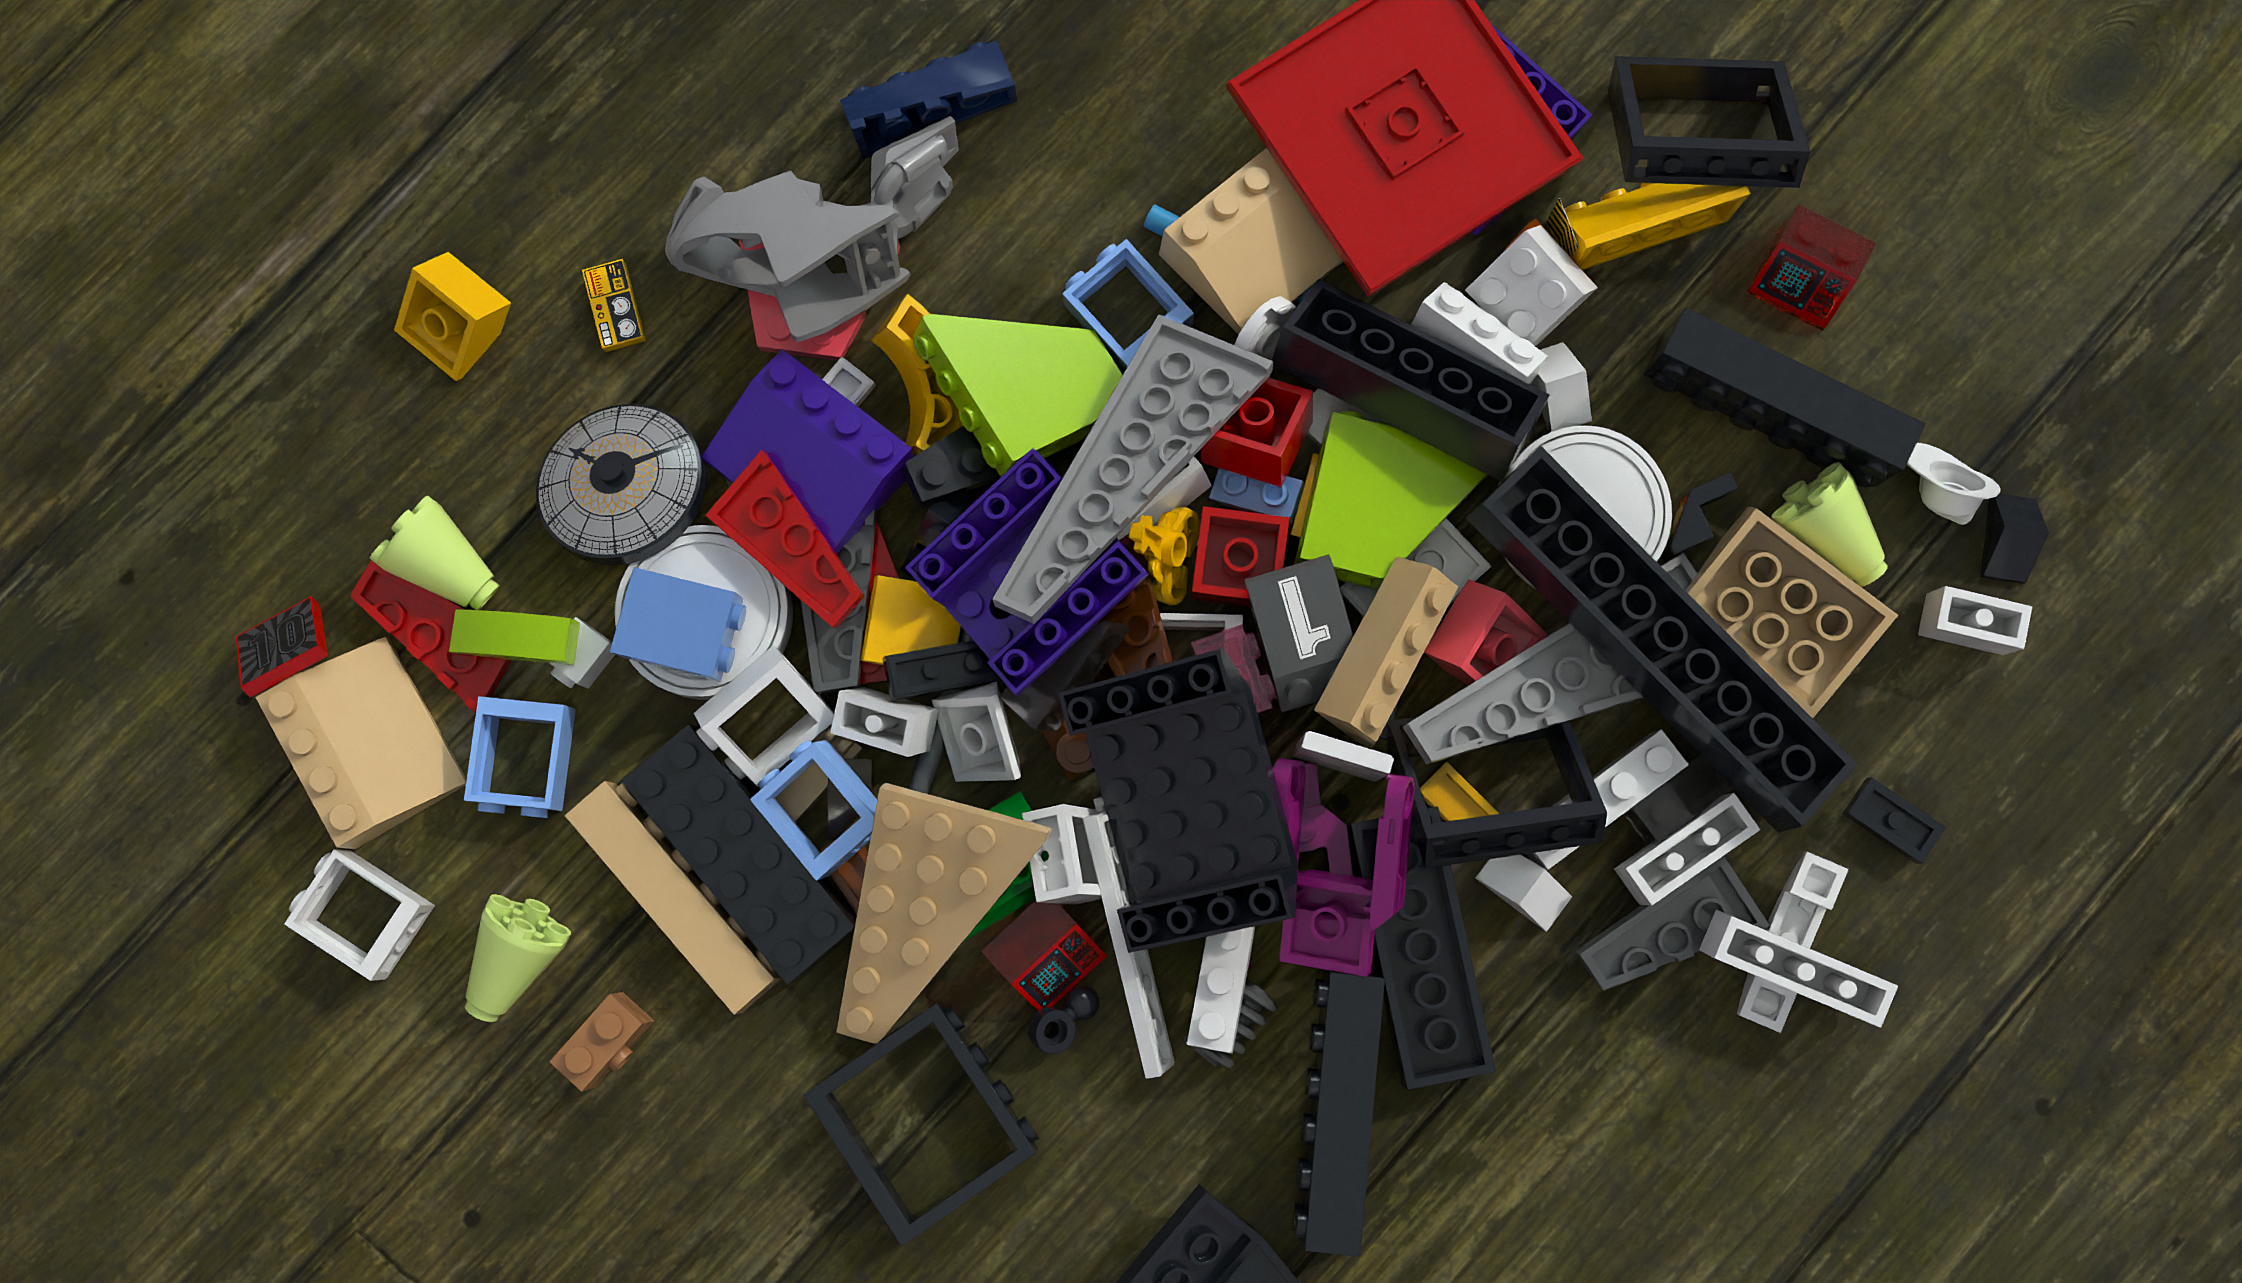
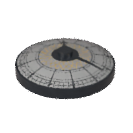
[536,404,707,565]

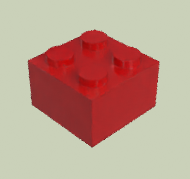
[1201,378,1313,487]
[1191,506,1290,607]

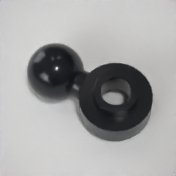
[1028,985,1100,1054]

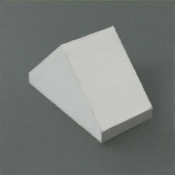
[1532,342,1592,433]
[1475,855,1572,932]

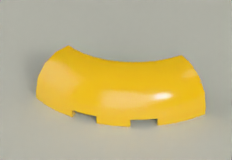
[871,294,963,457]

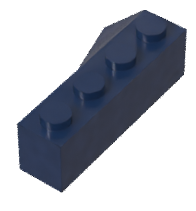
[840,40,1017,160]

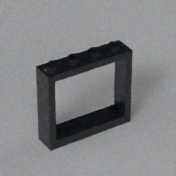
[1608,56,1810,188]
[1387,717,1607,869]
[804,1002,1039,1246]

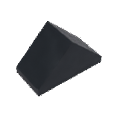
[1980,493,2049,584]

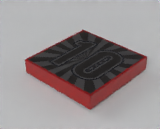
[236,596,328,697]

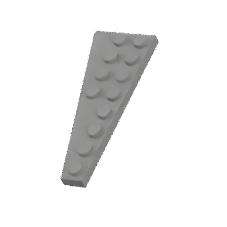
[993,314,1273,624]
[1403,553,1697,765]

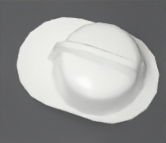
[1907,443,2001,525]

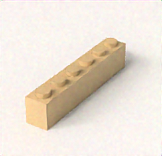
[565,781,781,1015]

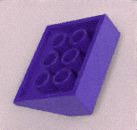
[702,349,913,554]

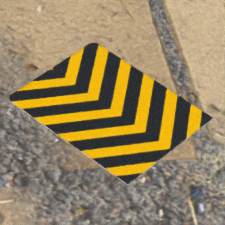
[1547,198,1579,258]

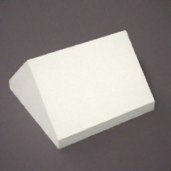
[932,681,1021,782]

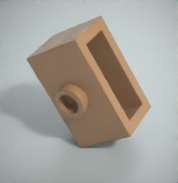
[549,992,654,1092]

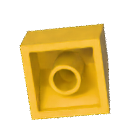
[394,252,511,381]

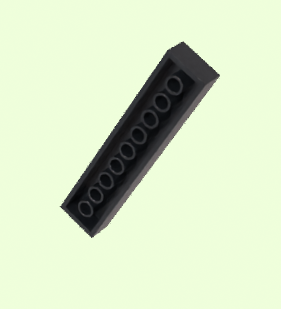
[1466,446,1858,833]

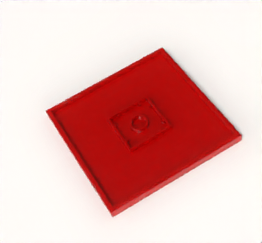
[1226,0,1583,298]

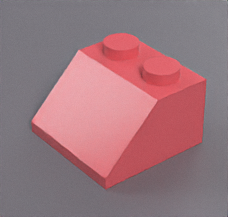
[1424,579,1548,686]

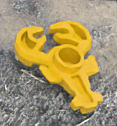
[1129,507,1200,606]

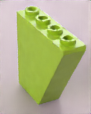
[913,314,1123,477]
[1294,411,1488,590]

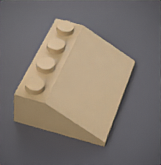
[1159,148,1343,335]
[1686,506,1898,718]
[255,637,467,849]

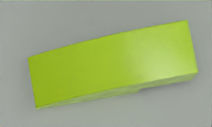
[449,609,580,666]

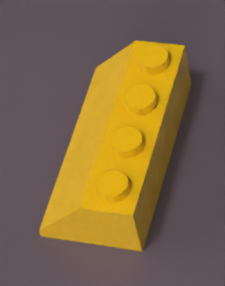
[1564,183,1750,270]

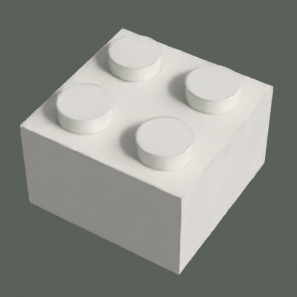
[1465,225,1598,346]

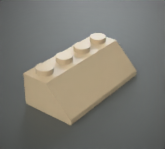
[1314,557,1458,749]

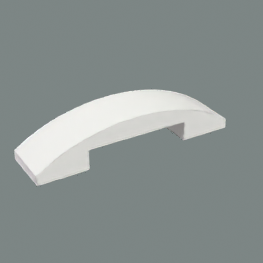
[1737,851,1848,1033]

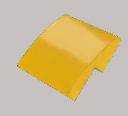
[860,575,961,666]

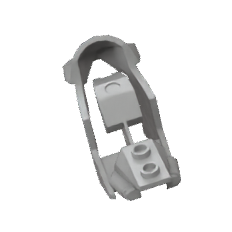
[665,116,959,342]

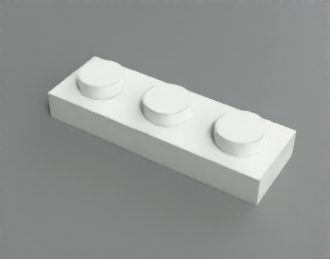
[1187,926,1255,1054]

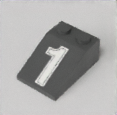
[1244,554,1353,712]

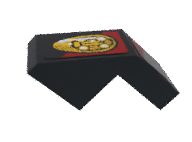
[1662,473,1738,561]

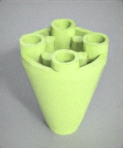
[1771,462,1888,587]
[369,495,500,610]
[465,894,571,1022]

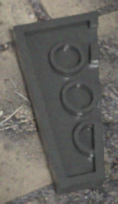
[801,510,877,695]
[1575,856,1770,990]

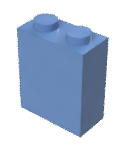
[610,567,746,682]

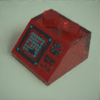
[1747,205,1876,331]
[981,901,1108,1011]

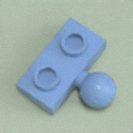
[1209,468,1304,525]

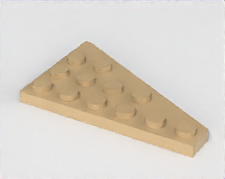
[836,783,1052,1044]

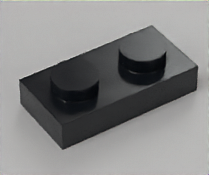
[1843,777,1946,864]

